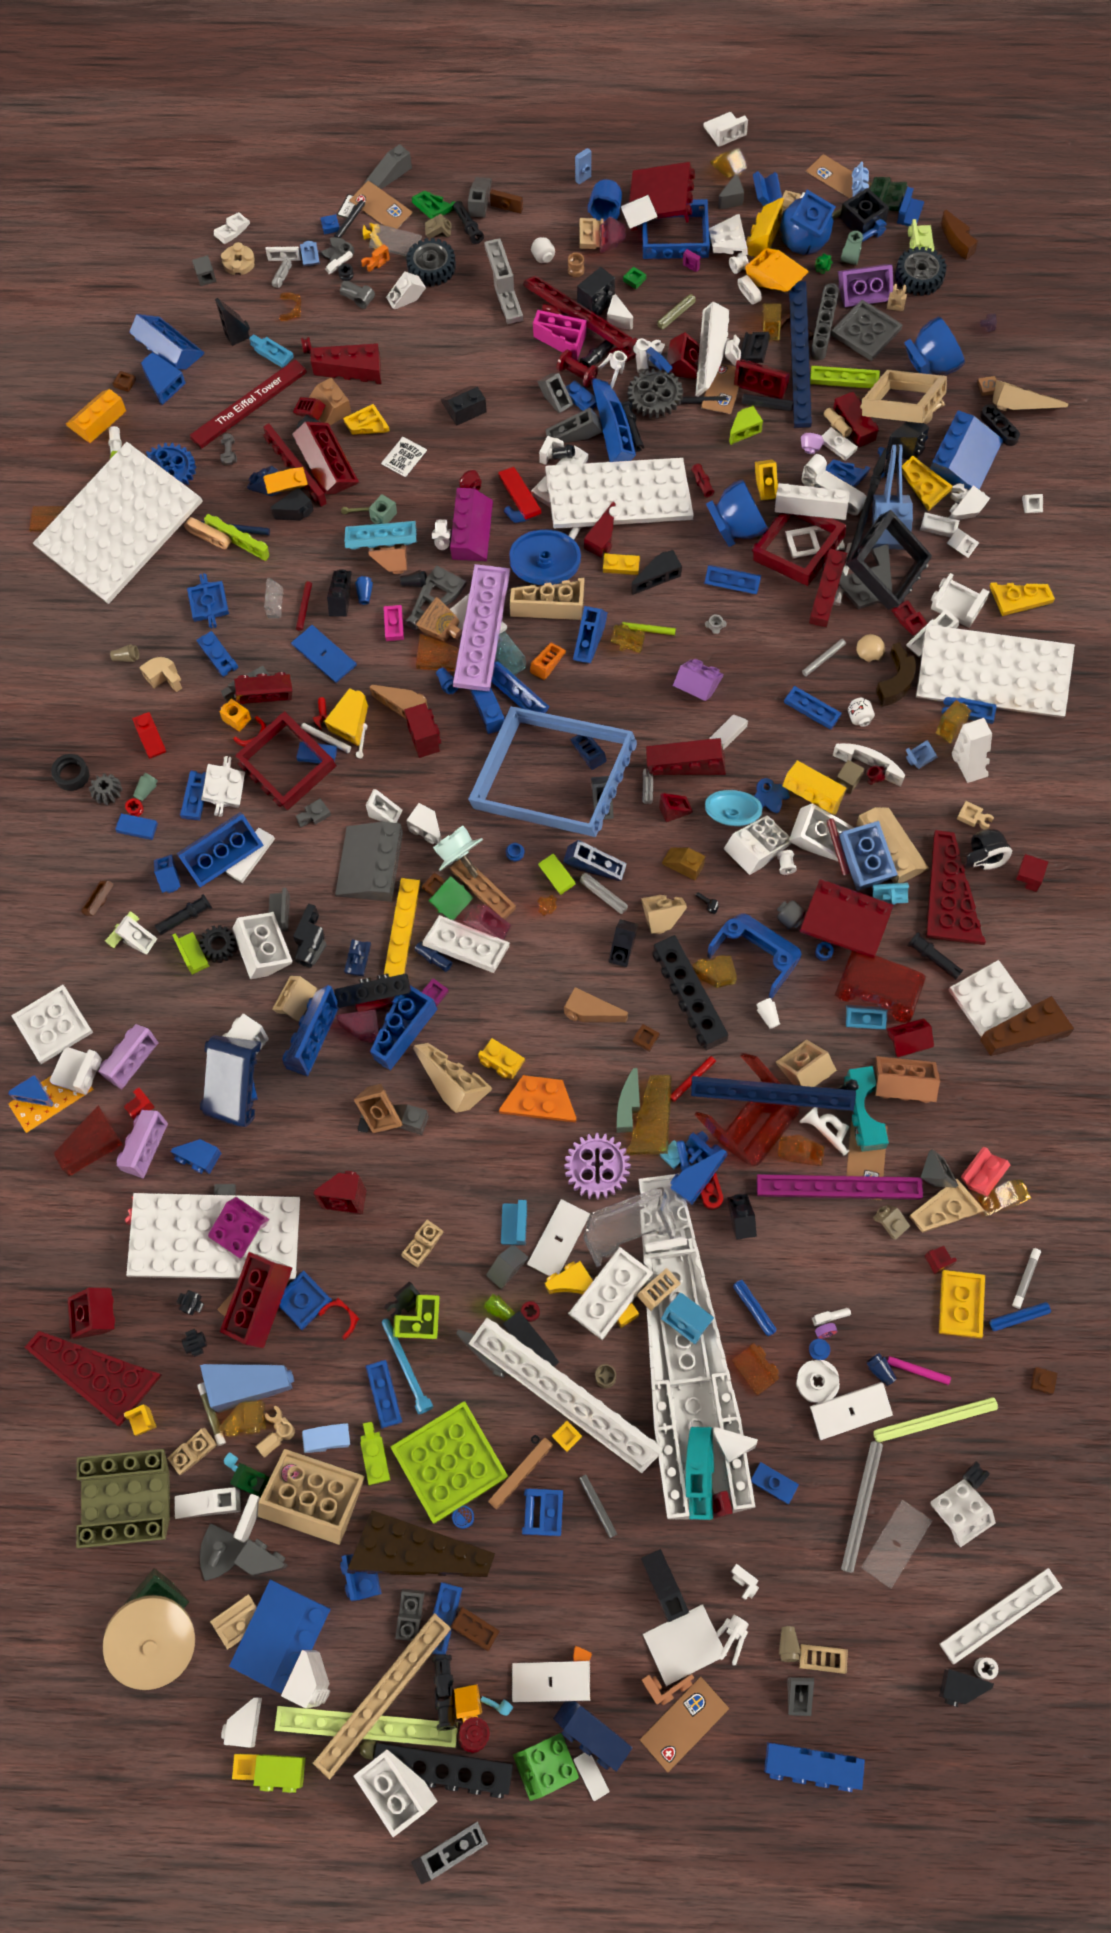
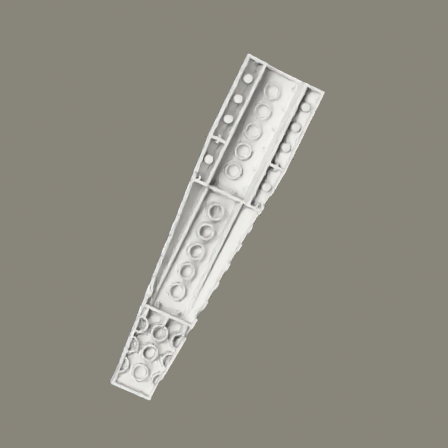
[639,1174,755,1519]

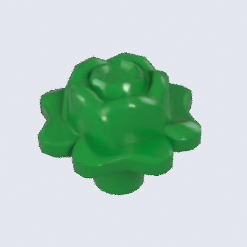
[815,253,832,274]

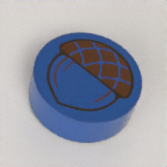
[452,1506,474,1529]

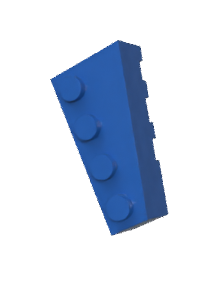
[370,985,437,1071]

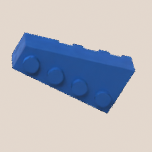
[764,1742,865,1792]

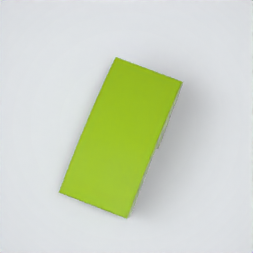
[538,854,576,895]

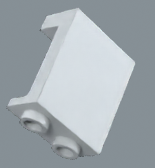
[931,573,989,628]

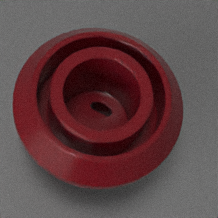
[459,470,482,491]

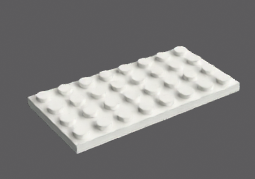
[545,458,694,528]
[916,625,1075,718]
[127,1193,300,1280]

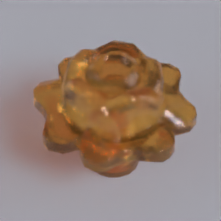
[537,895,557,916]

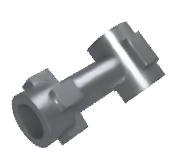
[220,433,237,465]

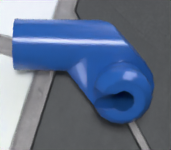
[504,506,529,523]

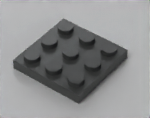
[831,300,903,361]

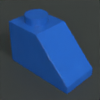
[154,855,181,893]

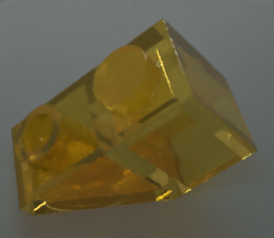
[762,303,781,340]
[692,955,737,988]
[977,1179,1031,1217]
[219,1400,266,1437]

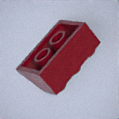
[734,359,790,399]
[234,672,293,704]
[313,1171,367,1214]

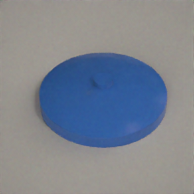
[509,530,581,585]

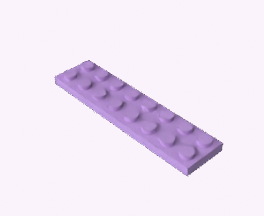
[453,564,510,691]

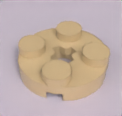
[221,242,255,275]

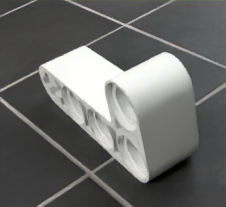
[802,454,867,516]

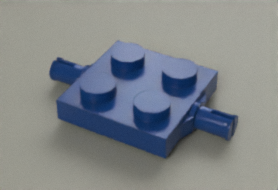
[187,573,229,628]

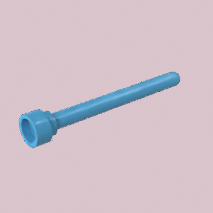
[382,1319,434,1414]

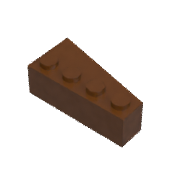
[980,996,1074,1056]

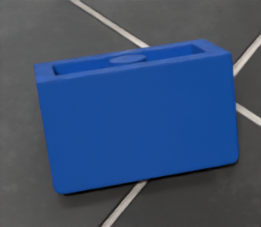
[753,171,782,206]
[897,187,924,226]

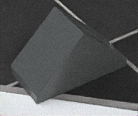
[718,174,744,209]
[921,1149,959,1188]
[486,1244,529,1290]
[787,1677,814,1716]

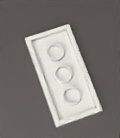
[423,915,510,973]
[568,1247,653,1340]

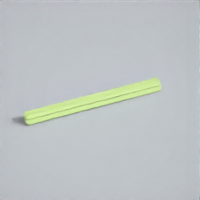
[874,1397,998,1442]

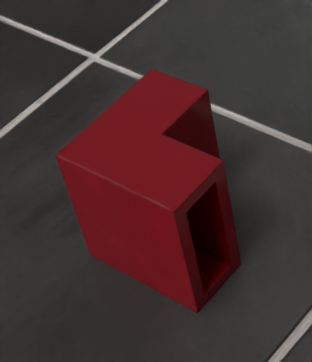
[1016,854,1048,892]

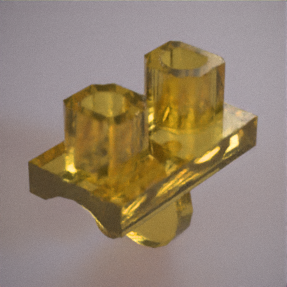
[610,623,645,653]

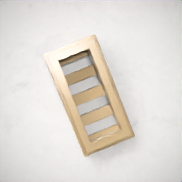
[637,1268,681,1311]
[799,1644,848,1674]

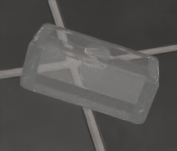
[264,578,283,618]

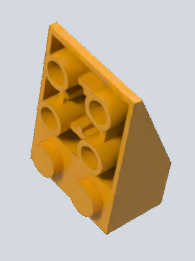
[745,248,808,292]

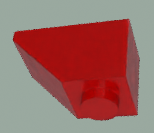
[132,712,167,759]

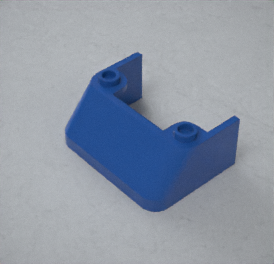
[707,914,801,999]

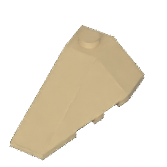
[413,1043,492,1113]

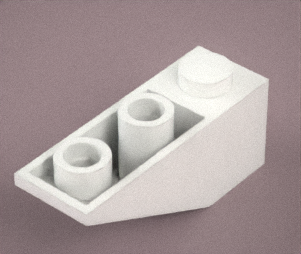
[175,1487,241,1519]

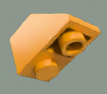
[454,1684,482,1722]

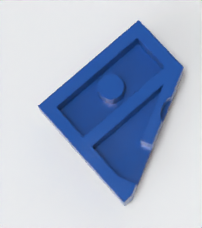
[826,460,870,488]

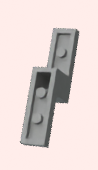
[484,238,523,324]

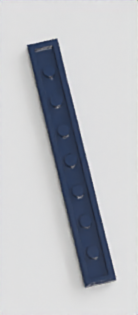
[691,1076,856,1111]

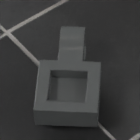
[296,799,331,827]

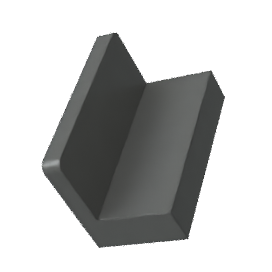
[269,888,290,932]

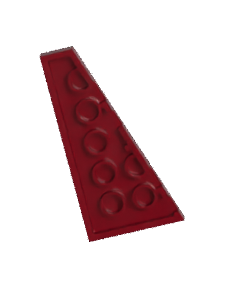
[926,830,986,945]
[24,1331,162,1427]

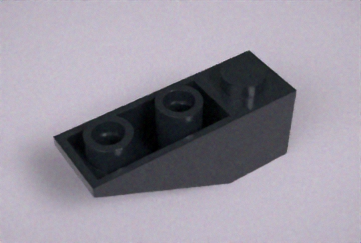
[327,569,352,617]
[641,1549,689,1623]

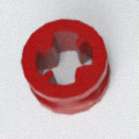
[125,798,144,817]

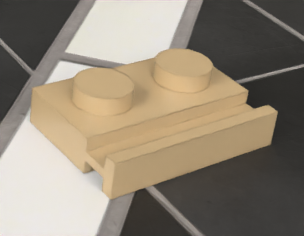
[579,218,604,249]
[210,1594,257,1650]

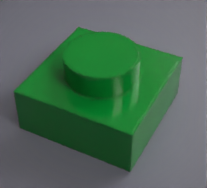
[623,266,646,289]

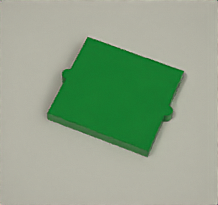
[428,876,474,920]

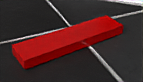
[498,466,541,520]

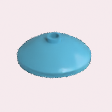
[705,790,762,826]

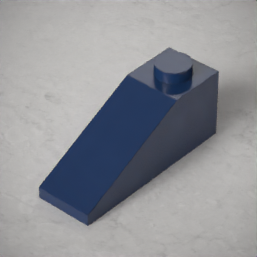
[563,840,627,881]

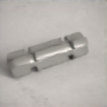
[272,259,292,288]
[643,769,653,804]

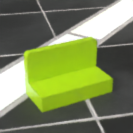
[172,932,209,975]

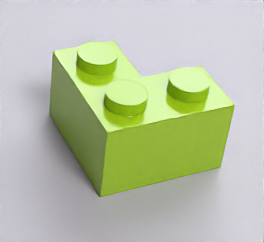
[393,1295,440,1339]

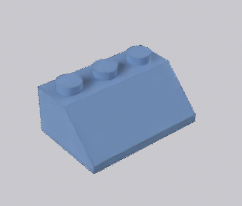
[839,821,898,891]

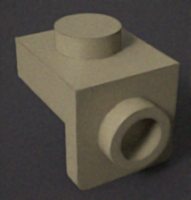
[425,214,452,239]
[873,1204,910,1240]

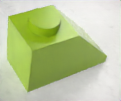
[729,406,763,444]

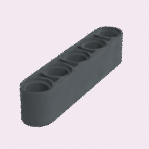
[811,284,839,360]

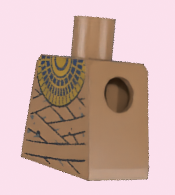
[416,597,462,642]

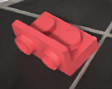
[961,1147,1010,1196]

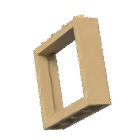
[860,370,947,423]

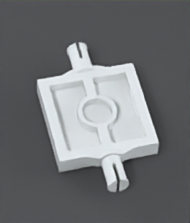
[201,756,245,817]

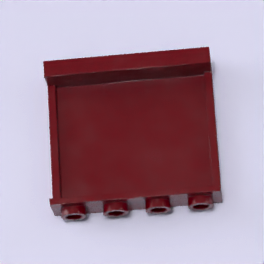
[629,162,695,231]

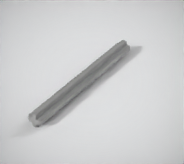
[841,1441,883,1573]

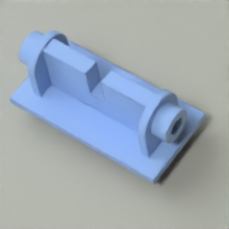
[852,162,869,196]

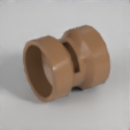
[568,252,584,277]

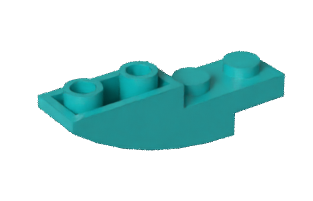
[686,1427,714,1520]

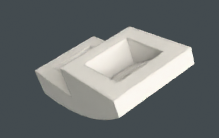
[214,212,250,244]

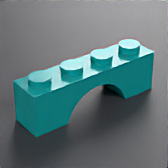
[844,1066,889,1152]

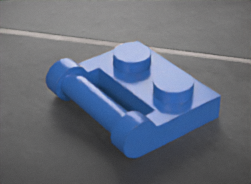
[522,1489,563,1536]

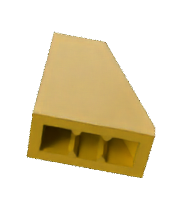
[324,688,368,746]

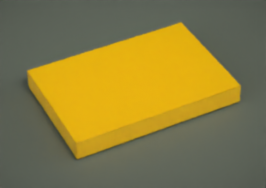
[939,1270,985,1339]

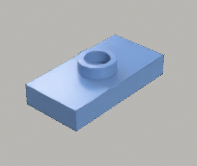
[575,148,591,184]

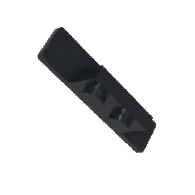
[334,973,411,1008]

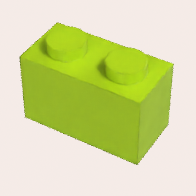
[254,1754,306,1793]

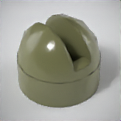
[359,1739,377,1760]

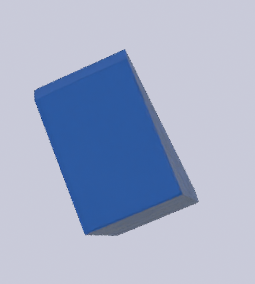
[8,1075,53,1107]

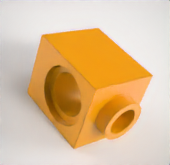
[219,699,251,732]

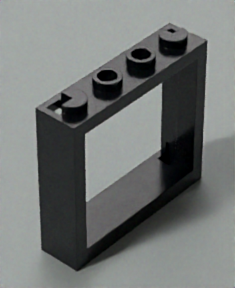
[846,510,932,610]

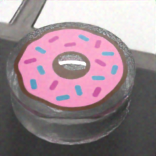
[280,1462,299,1484]

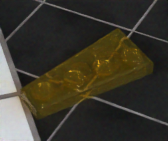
[627,1075,671,1155]

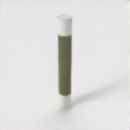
[197,1383,226,1446]

